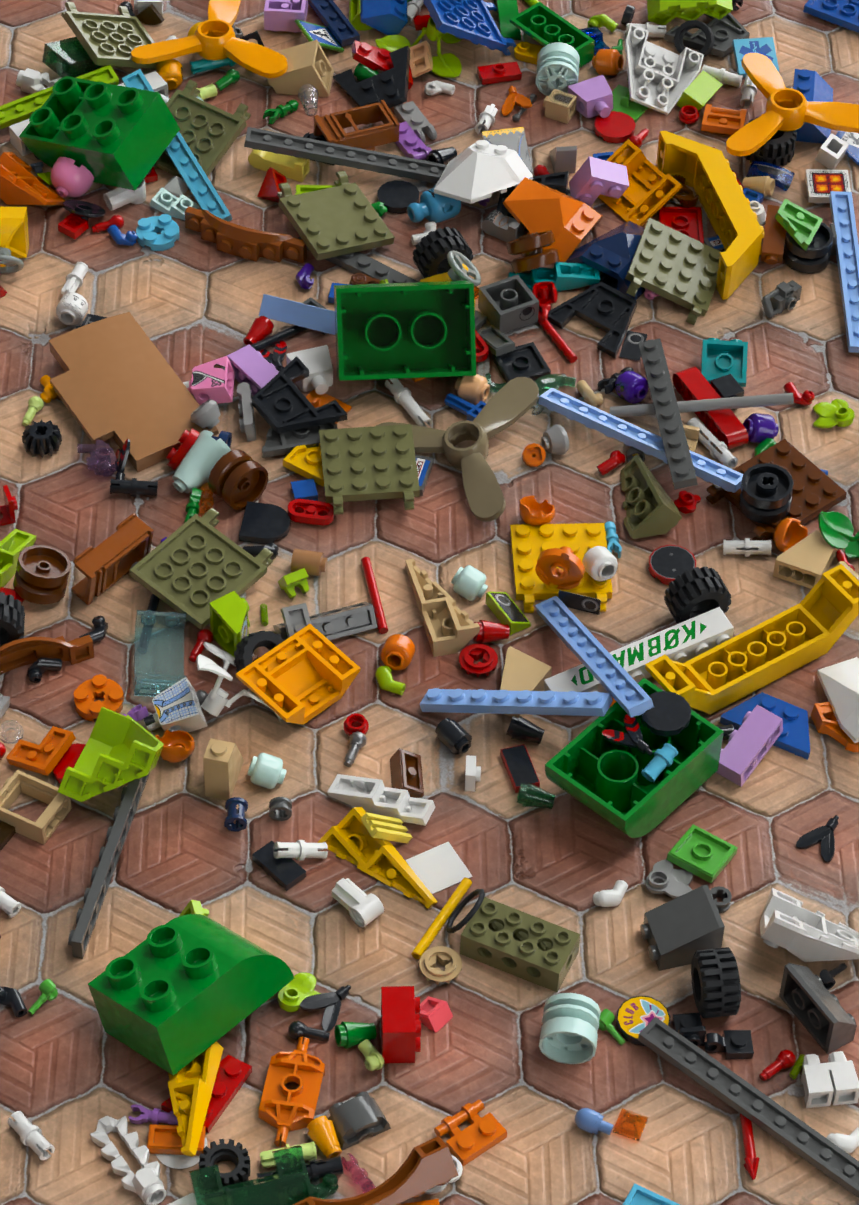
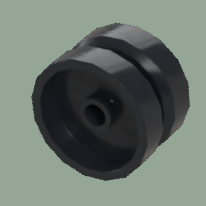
[783,222,834,274]
[739,463,794,524]

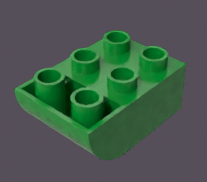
[19,76,180,191]

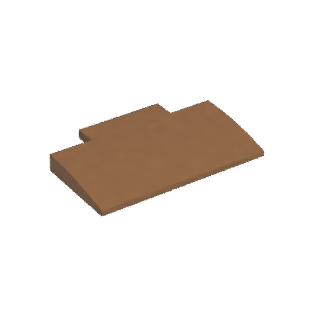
[49,312,219,472]

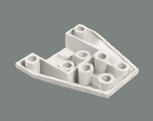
[625,24,704,115]
[817,657,859,743]

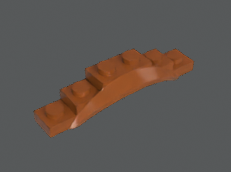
[185,206,307,263]
[0,635,94,675]

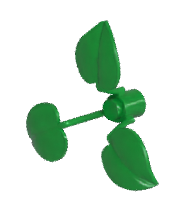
[818,511,859,549]

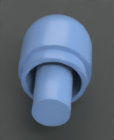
[575,1108,614,1135]

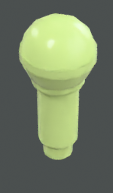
[22,396,44,426]

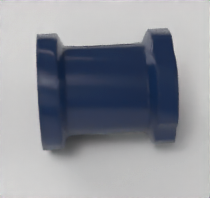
[224,797,248,832]

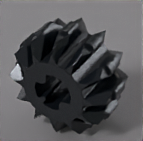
[22,419,62,458]

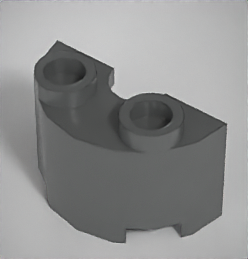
[328,1091,391,1150]

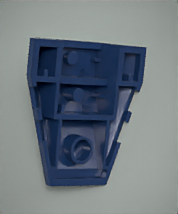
[565,221,645,300]

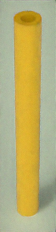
[411,877,472,959]

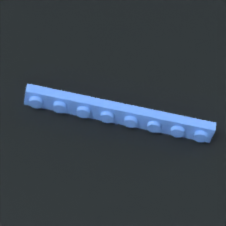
[420,688,613,716]

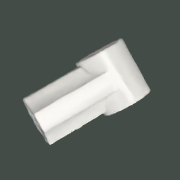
[103,179,146,211]
[332,878,384,928]

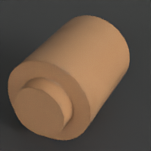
[291,549,328,576]

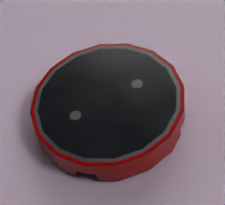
[648,545,696,585]

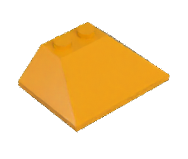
[598,139,683,227]
[236,624,360,725]

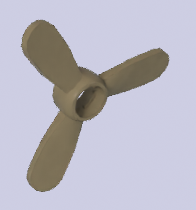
[376,377,539,522]

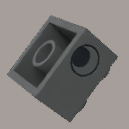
[478,275,539,333]

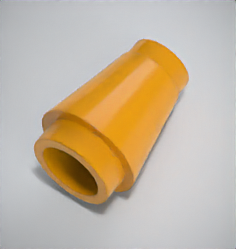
[307,1116,342,1159]

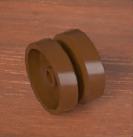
[506,230,560,273]
[208,449,268,511]
[13,545,71,605]

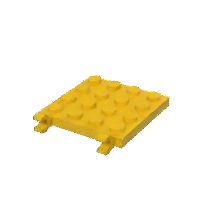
[510,523,613,613]

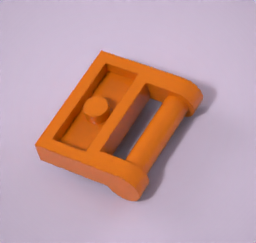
[701,104,747,136]

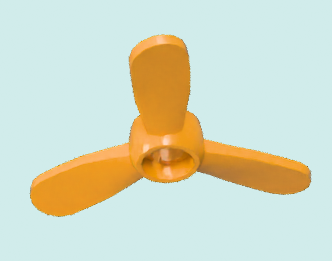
[131,0,288,78]
[726,53,859,156]

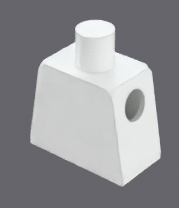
[286,345,333,395]

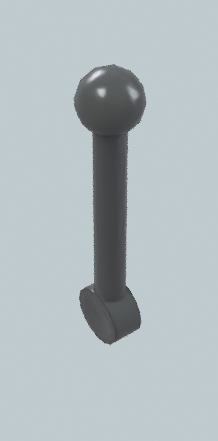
[512,93,537,122]

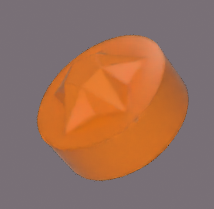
[522,443,546,467]

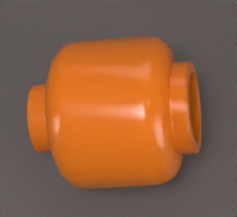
[592,49,624,76]
[380,634,415,670]

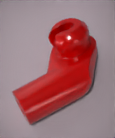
[784,382,815,406]
[596,450,625,476]

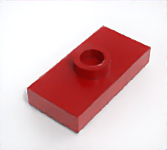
[477,61,522,85]

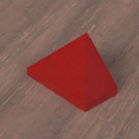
[257,167,287,203]

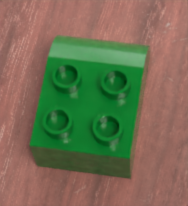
[545,678,724,838]
[88,914,295,1076]

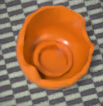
[519,495,556,526]
[773,518,808,552]
[155,730,195,763]

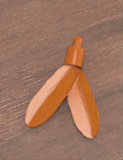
[501,86,532,116]

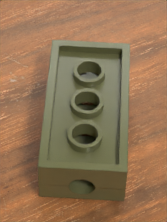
[460,897,580,992]

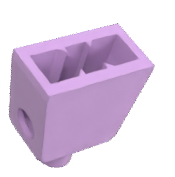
[568,75,613,118]

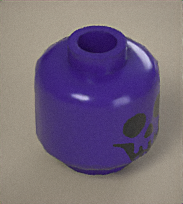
[615,371,649,404]

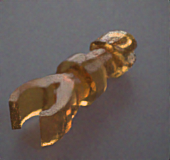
[199,483,214,517]

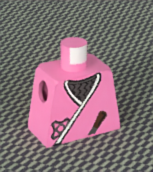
[183,356,235,405]

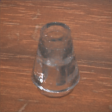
[298,84,318,116]

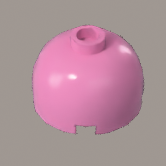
[50,157,94,198]

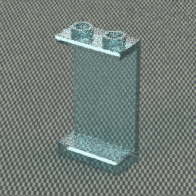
[134,610,186,697]

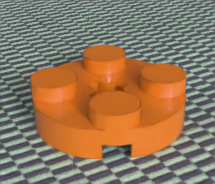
[535,546,585,590]
[73,674,124,722]

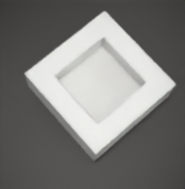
[465,755,481,792]

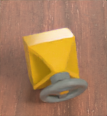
[0,207,29,273]
[420,250,481,308]

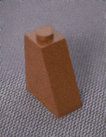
[760,205,786,265]

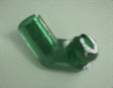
[296,1174,339,1199]

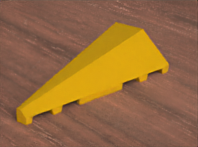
[317,807,438,909]
[168,1041,224,1157]

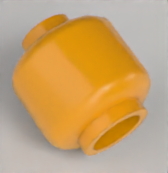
[156,59,183,90]

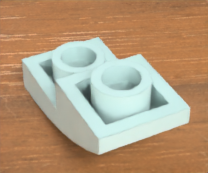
[149,188,199,220]

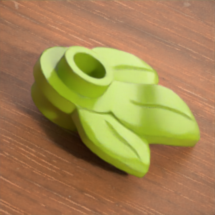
[813,399,855,428]
[277,972,321,1012]

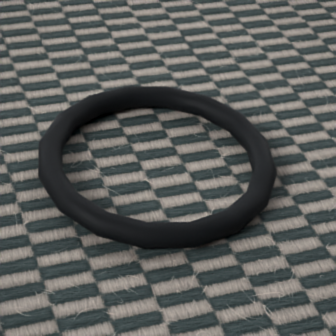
[446,889,485,933]

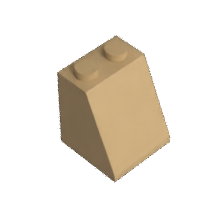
[267,40,334,97]

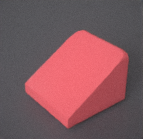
[419,996,453,1032]

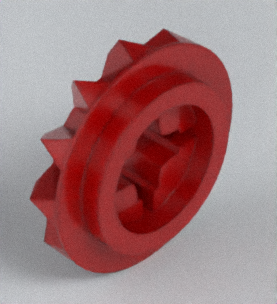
[459,644,498,677]

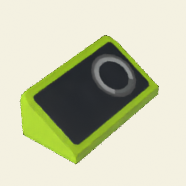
[485,592,531,635]

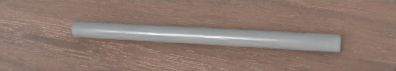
[610,393,794,418]

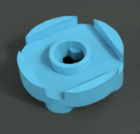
[136,214,180,251]

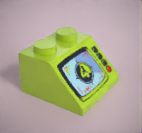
[209,591,250,658]

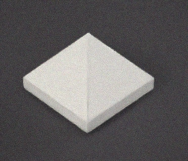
[163,176,188,197]

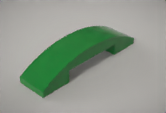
[494,0,521,40]

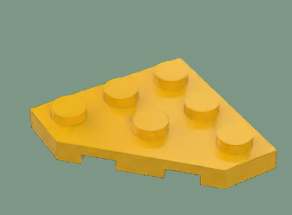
[283,443,324,487]

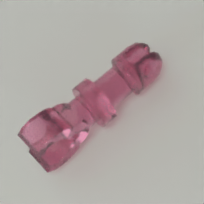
[341,1153,376,1193]

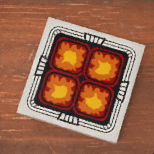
[805,169,851,204]

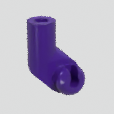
[296,263,314,290]

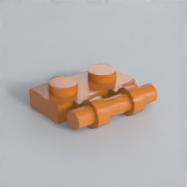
[434,1099,507,1166]

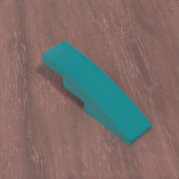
[507,262,600,292]

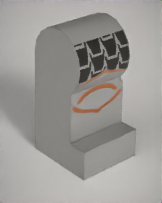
[481,210,525,242]

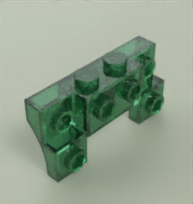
[189,1145,314,1205]

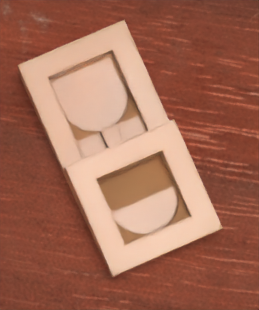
[410,41,433,78]

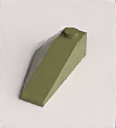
[621,454,682,539]

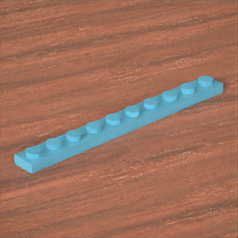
[122,69,232,222]

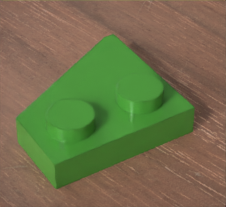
[775,199,823,250]

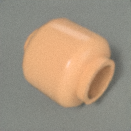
[455,374,490,405]

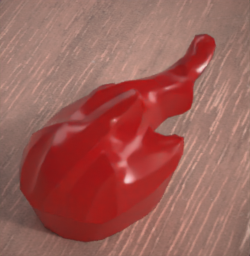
[532,281,558,320]

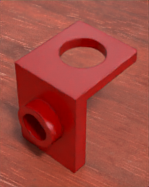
[0,485,18,526]

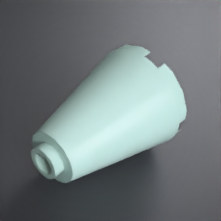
[172,430,231,493]

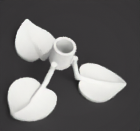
[196,642,282,721]

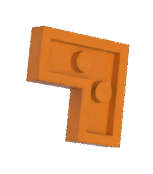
[6,726,76,776]

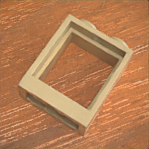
[0,770,72,845]

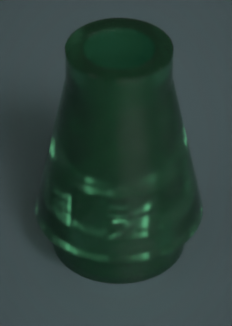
[516,782,556,809]

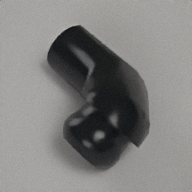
[243,543,279,560]
[79,616,108,644]
[27,658,62,683]
[0,986,28,1017]

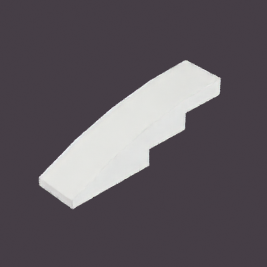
[327,774,435,826]

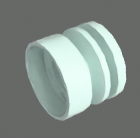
[536,42,580,96]
[539,993,601,1064]

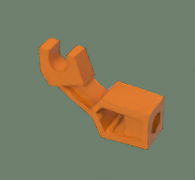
[811,702,859,752]

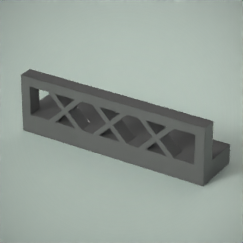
[273,602,378,640]

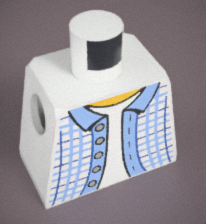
[144,677,207,732]

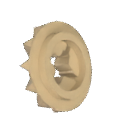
[419,946,462,985]

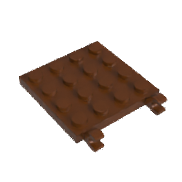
[706,439,847,541]

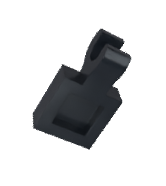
[704,1030,754,1059]

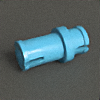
[641,743,678,782]

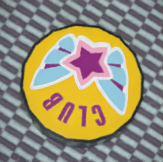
[616,996,670,1046]

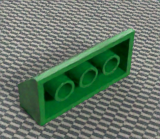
[510,2,595,68]

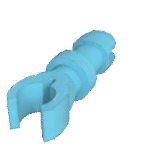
[604,521,622,559]

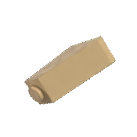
[773,529,838,589]
[500,646,552,718]
[203,738,244,800]

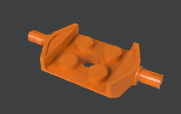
[258,1037,325,1147]

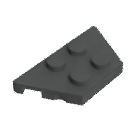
[262,407,338,458]

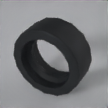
[674,20,714,58]

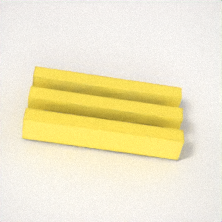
[361,812,413,844]

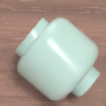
[451,565,488,601]
[247,753,287,789]

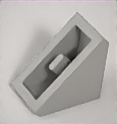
[549,146,577,174]

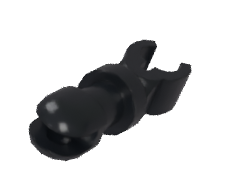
[598,367,634,394]

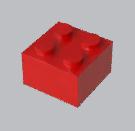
[381,986,421,1064]

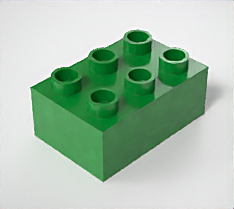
[334,281,476,381]

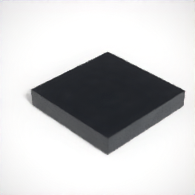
[492,342,551,383]

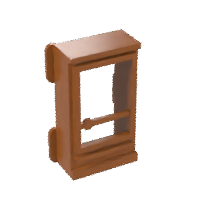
[313,100,400,151]
[71,513,154,605]

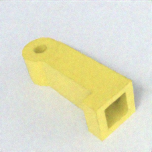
[248,149,310,182]

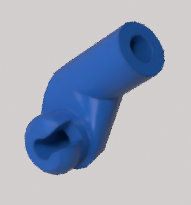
[107,225,138,246]

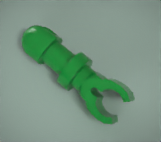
[263,100,299,124]
[184,488,202,523]

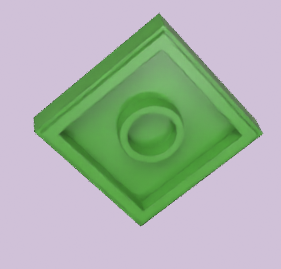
[666,824,738,883]

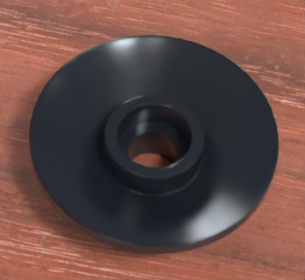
[63,200,106,221]

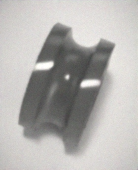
[269,797,292,821]
[710,886,732,913]

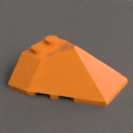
[0,152,66,205]
[503,177,603,262]

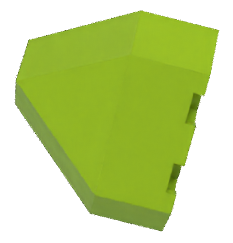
[647,0,733,25]
[58,707,164,802]

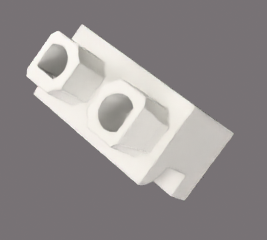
[801,1051,859,1108]

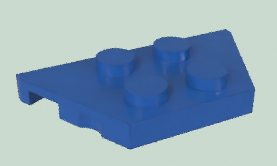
[720,692,810,760]

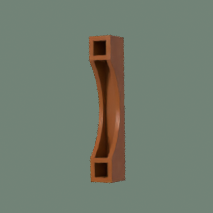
[293,1136,458,1205]

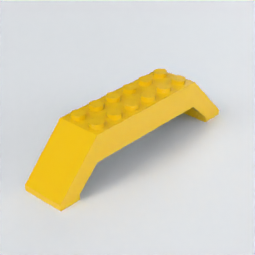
[656,131,764,300]
[645,564,859,715]

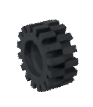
[199,1139,250,1195]

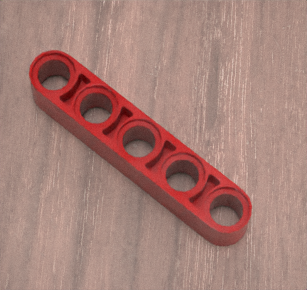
[672,367,749,450]

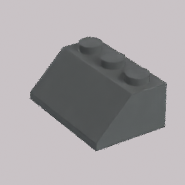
[779,963,857,1054]

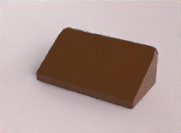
[390,748,424,798]

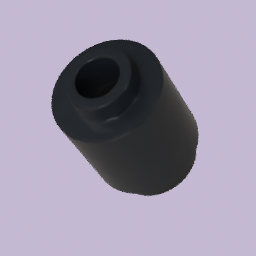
[435,718,472,755]

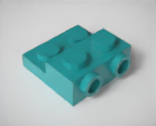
[701,338,748,387]

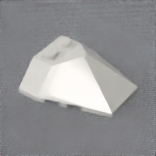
[434,140,533,204]
[760,888,859,962]

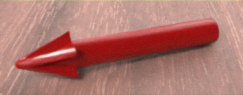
[739,1113,760,1180]

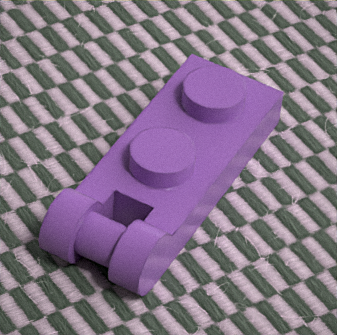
[395,121,432,160]

